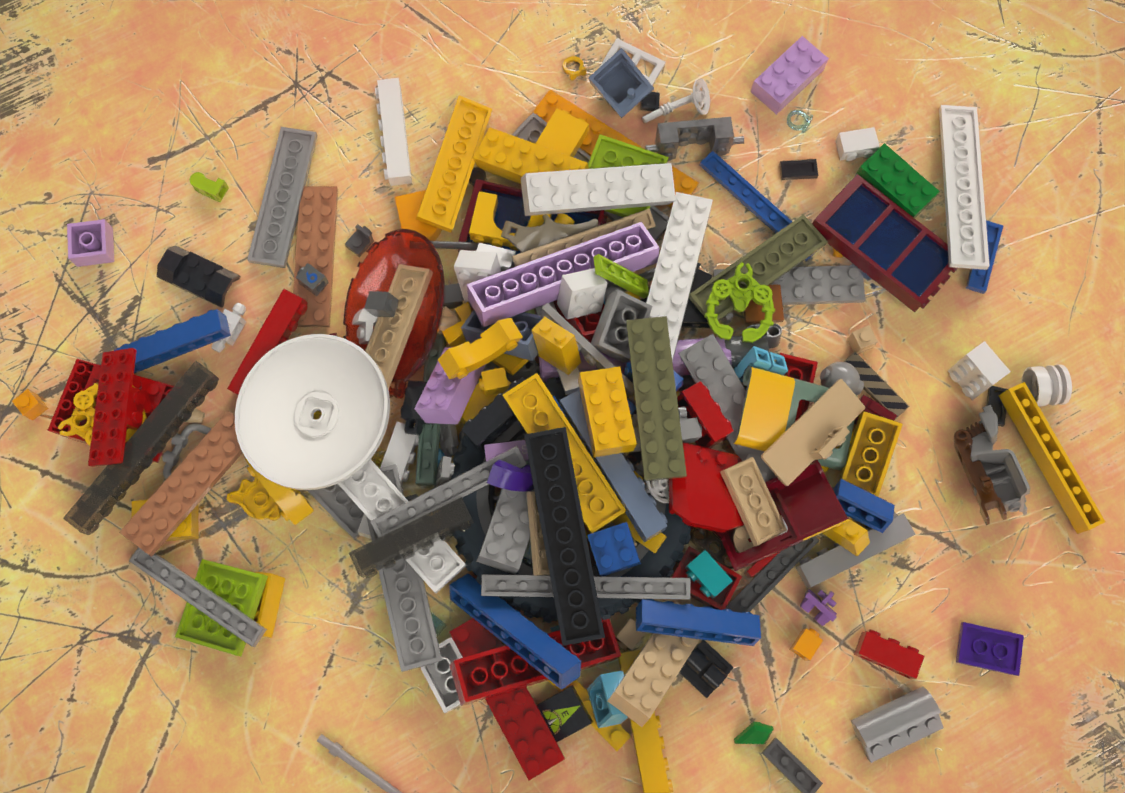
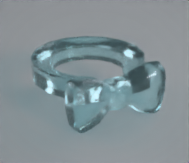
[786,110,813,133]

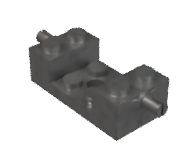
[645,117,744,161]

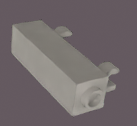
[629,406,702,453]

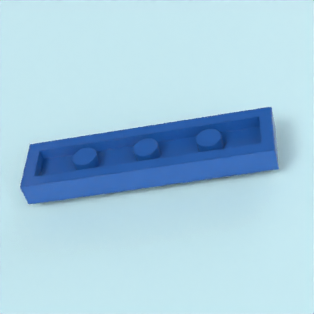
[966,220,1003,294]

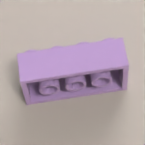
[751,36,829,115]
[415,347,486,424]

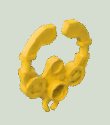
[58,383,147,446]

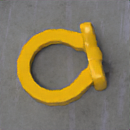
[562,56,587,81]

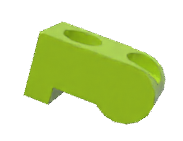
[189,172,229,202]

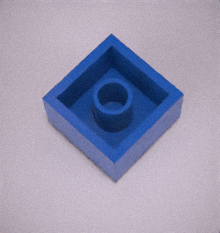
[587,522,641,576]

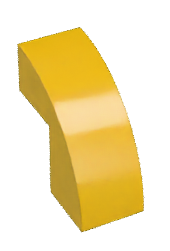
[442,302,473,347]

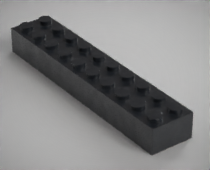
[524,427,605,646]

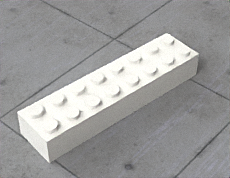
[521,163,676,216]

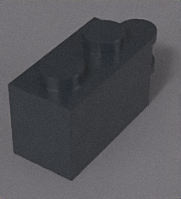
[400,380,430,435]

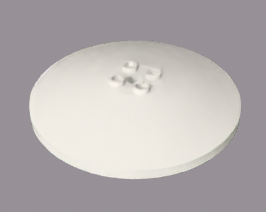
[235,334,390,490]

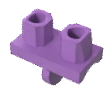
[800,589,837,626]

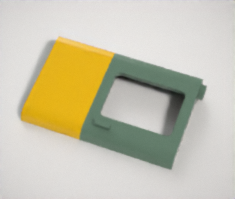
[733,366,858,471]

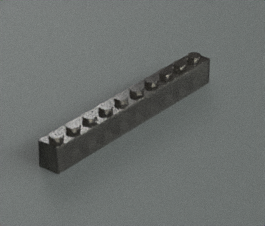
[63,361,219,535]

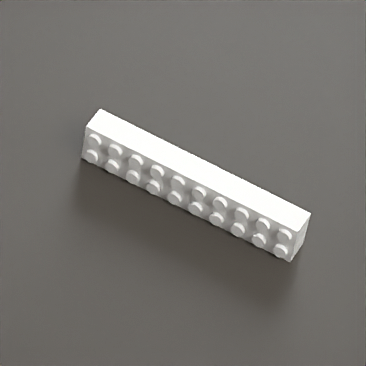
[646,192,713,362]

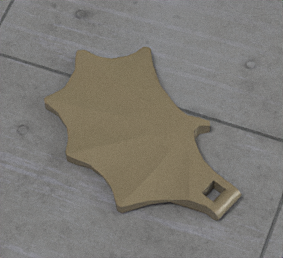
[501,214,598,253]

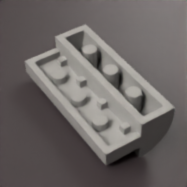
[851,686,944,763]

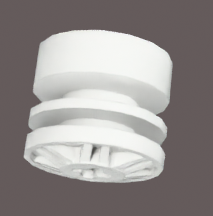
[1022,364,1072,407]

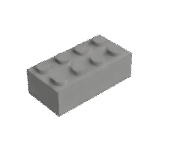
[476,488,534,575]

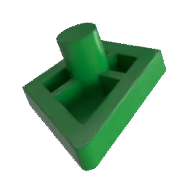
[734,721,774,744]

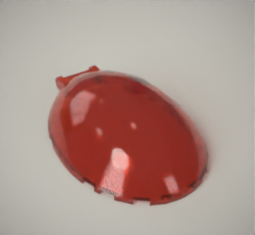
[343,229,446,399]

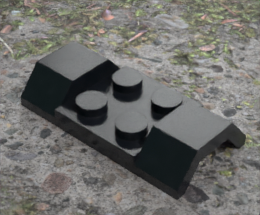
[157,245,241,308]

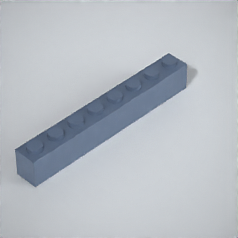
[559,389,668,542]

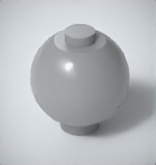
[820,362,864,395]

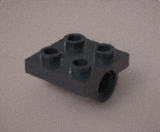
[679,640,734,698]

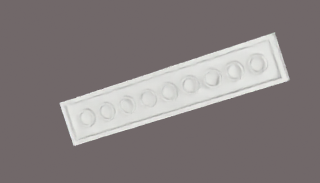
[939,105,989,270]

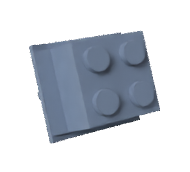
[589,48,654,118]

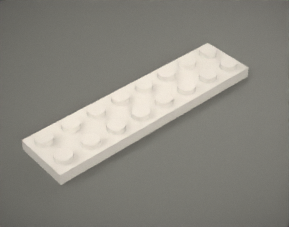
[338,459,467,593]

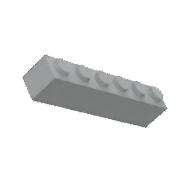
[796,513,916,589]

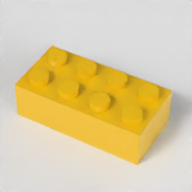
[578,366,637,458]
[837,411,903,497]

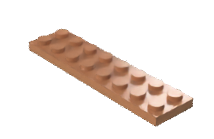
[293,186,338,327]
[119,411,243,557]

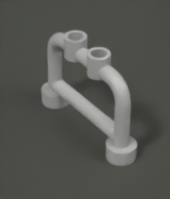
[162,423,211,480]

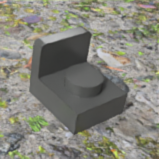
[345,224,374,258]

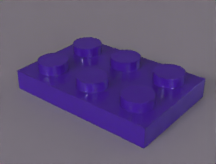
[956,622,1024,676]

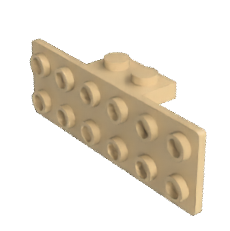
[761,379,865,486]

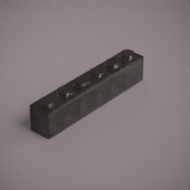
[349,497,474,579]

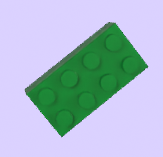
[855,143,940,218]

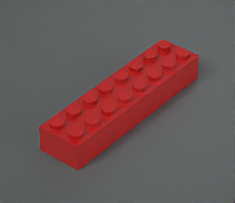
[449,618,565,781]
[449,619,621,706]

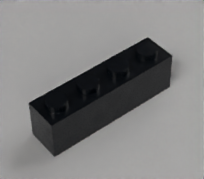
[462,377,525,452]

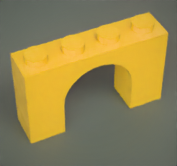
[469,191,552,251]

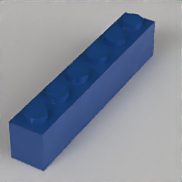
[114,309,231,374]
[636,599,761,646]

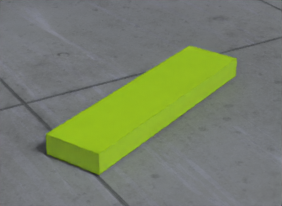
[593,254,649,299]

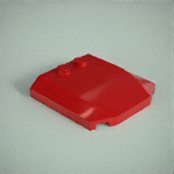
[669,443,744,533]

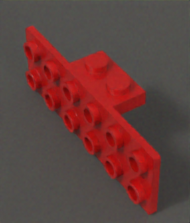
[88,348,146,467]

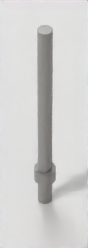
[317,734,402,793]

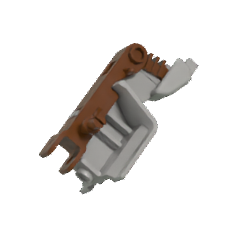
[954,405,1030,525]

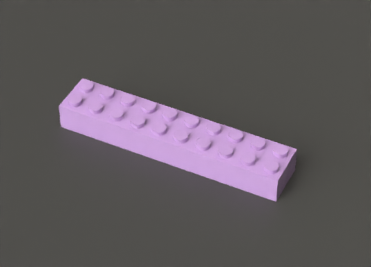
[467,222,659,327]

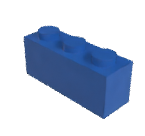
[833,479,895,533]

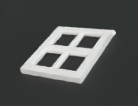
[599,38,666,86]

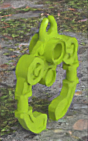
[704,262,775,343]

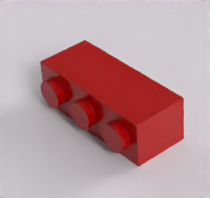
[854,629,925,679]

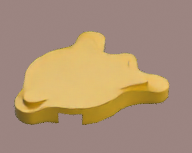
[226,476,281,521]

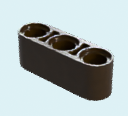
[689,527,734,570]

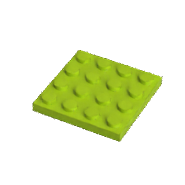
[588,134,669,217]
[175,559,268,657]

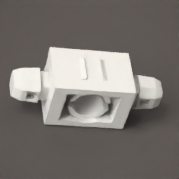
[211,303,246,353]

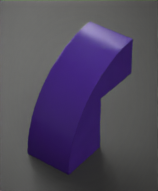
[487,459,534,492]

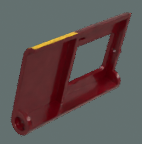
[718,459,849,571]

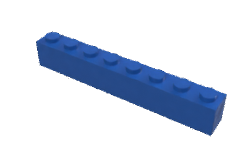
[449,574,581,690]

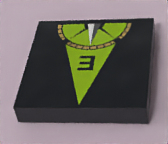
[537,685,593,742]

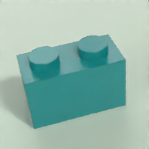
[685,550,733,599]

